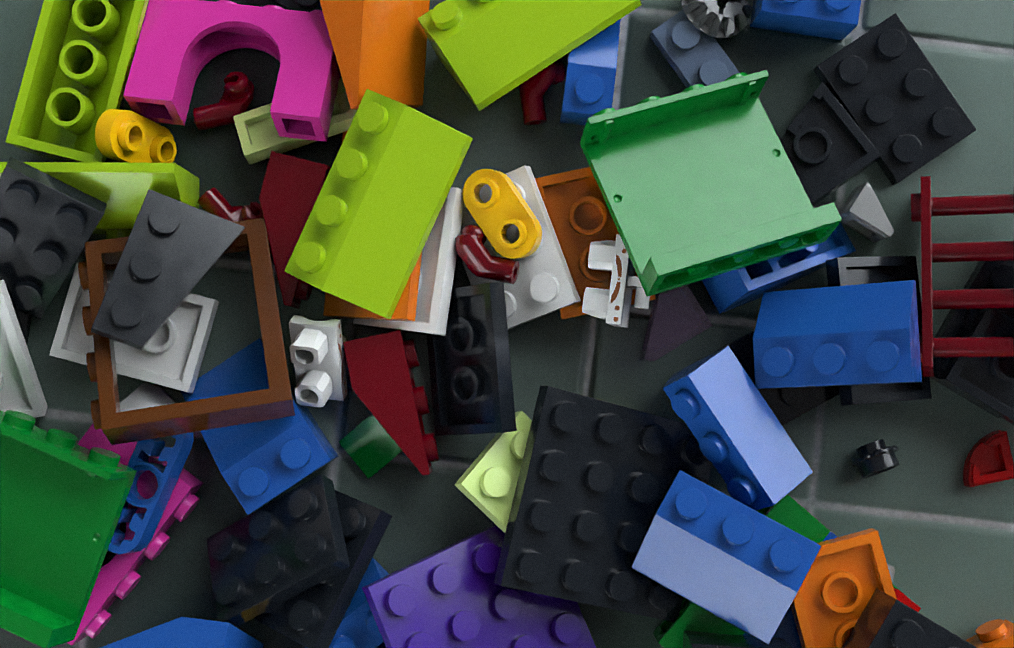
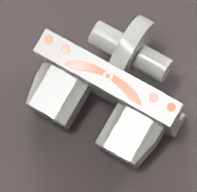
[582,234,665,328]
[289,315,348,408]

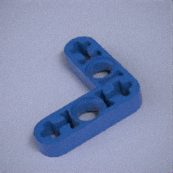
[108,432,194,554]

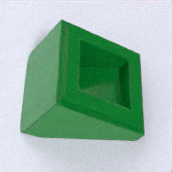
[339,414,402,479]

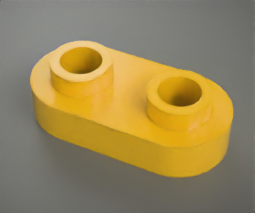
[95,109,177,163]
[463,169,542,259]

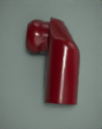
[519,59,566,125]
[193,71,255,131]
[197,187,264,222]
[455,224,519,284]

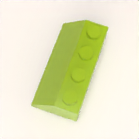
[5,0,149,162]
[418,0,642,111]
[285,89,473,319]
[0,162,200,242]

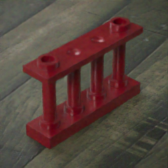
[911,176,1014,377]

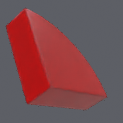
[963,430,1014,487]

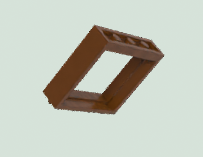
[78,218,295,445]

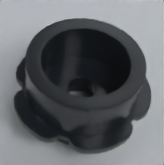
[852,439,900,478]

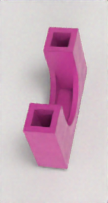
[123,0,341,142]
[67,424,203,646]

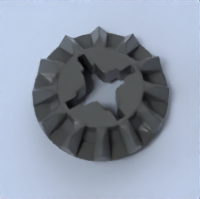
[681,0,754,38]

